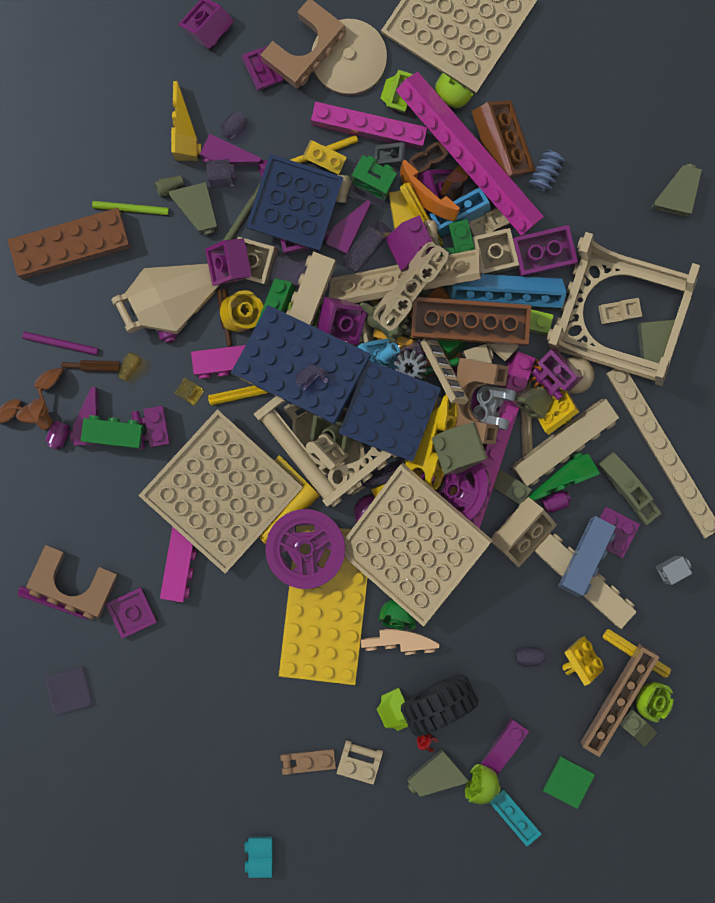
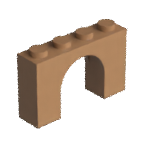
[260,0,346,89]
[455,358,509,444]
[26,545,118,621]

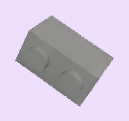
[656,556,692,585]

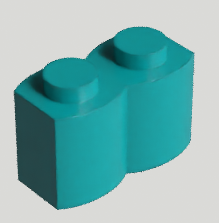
[245,836,273,878]

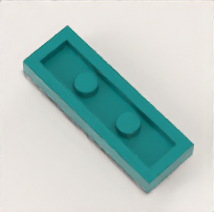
[490,789,541,846]

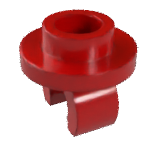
[417,733,438,752]

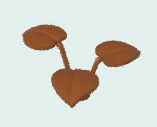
[0,368,64,430]

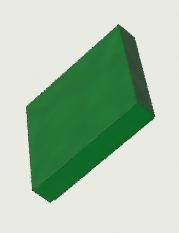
[543,756,595,809]

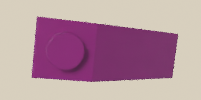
[200,134,262,167]
[324,200,371,256]
[70,387,100,446]
[481,718,529,775]

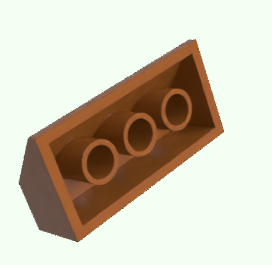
[471,100,535,179]

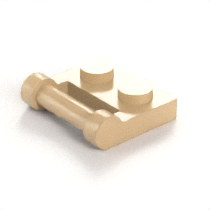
[306,433,349,471]
[336,740,383,785]

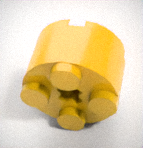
[220,290,263,332]

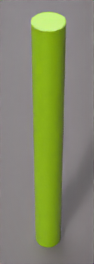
[92,201,169,215]

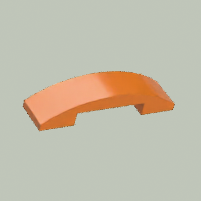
[400,160,460,221]

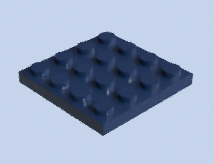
[246,154,344,252]
[339,360,441,462]

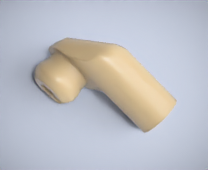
[424,219,440,246]

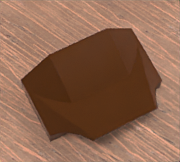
[440,165,470,201]

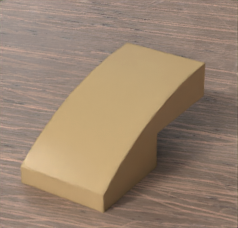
[469,208,510,237]
[598,298,642,325]

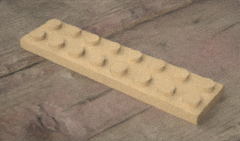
[329,249,481,303]

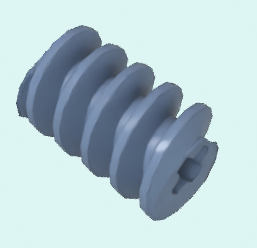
[528,149,566,192]

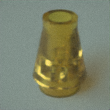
[118,352,142,381]

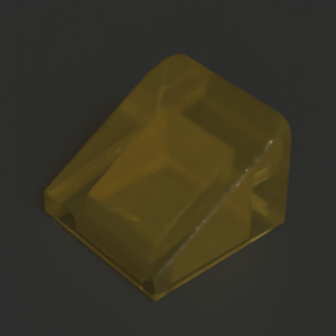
[175,377,204,405]

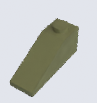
[493,469,532,506]

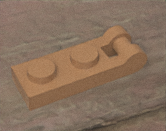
[280,749,336,775]

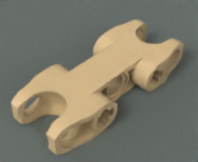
[373,241,448,331]

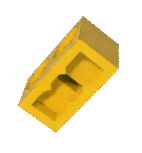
[303,140,347,175]

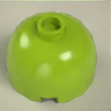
[435,72,474,108]
[635,682,674,722]
[465,764,501,805]

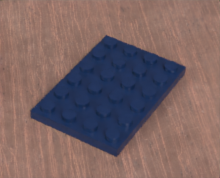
[231,305,371,425]

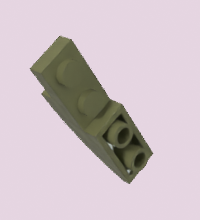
[598,452,661,525]

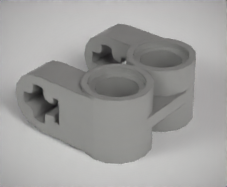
[473,386,516,430]

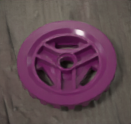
[420,462,491,523]
[265,509,345,589]

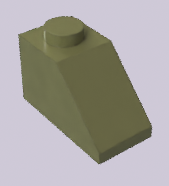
[513,387,553,419]
[619,707,657,747]

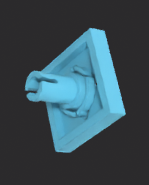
[357,338,400,370]

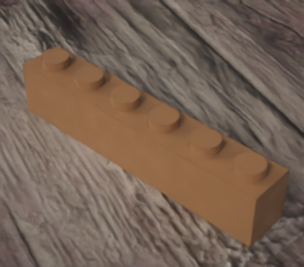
[581,643,659,757]

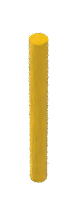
[290,135,358,164]

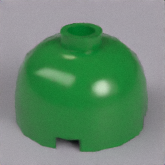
[378,600,417,630]

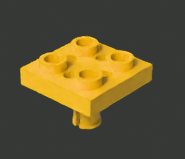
[538,388,579,435]
[563,636,605,686]

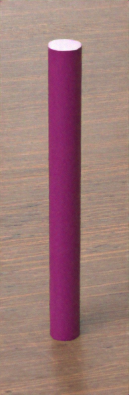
[22,331,99,355]

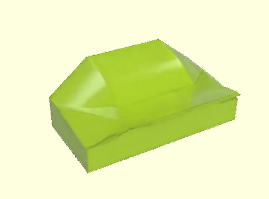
[380,70,413,113]
[377,687,408,731]

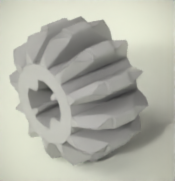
[394,350,427,379]

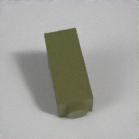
[651,164,702,217]
[169,182,219,236]
[638,320,675,363]
[407,749,468,797]

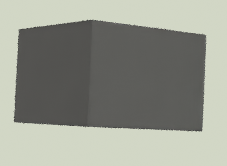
[374,142,405,168]

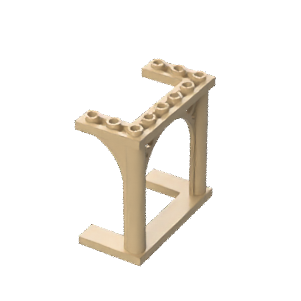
[547,232,700,386]
[254,341,397,508]

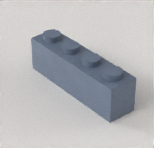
[558,516,616,597]

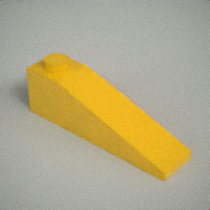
[171,81,202,161]

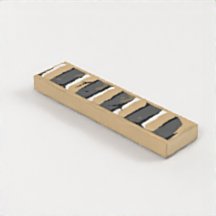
[420,338,469,405]

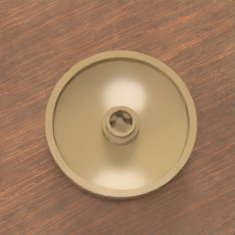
[312,19,387,96]

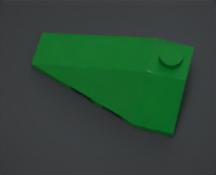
[525,452,600,501]

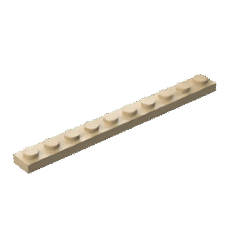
[606,369,715,538]

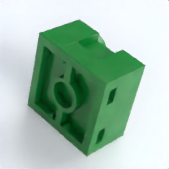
[352,155,397,201]

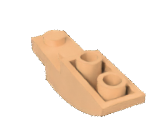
[361,629,439,655]

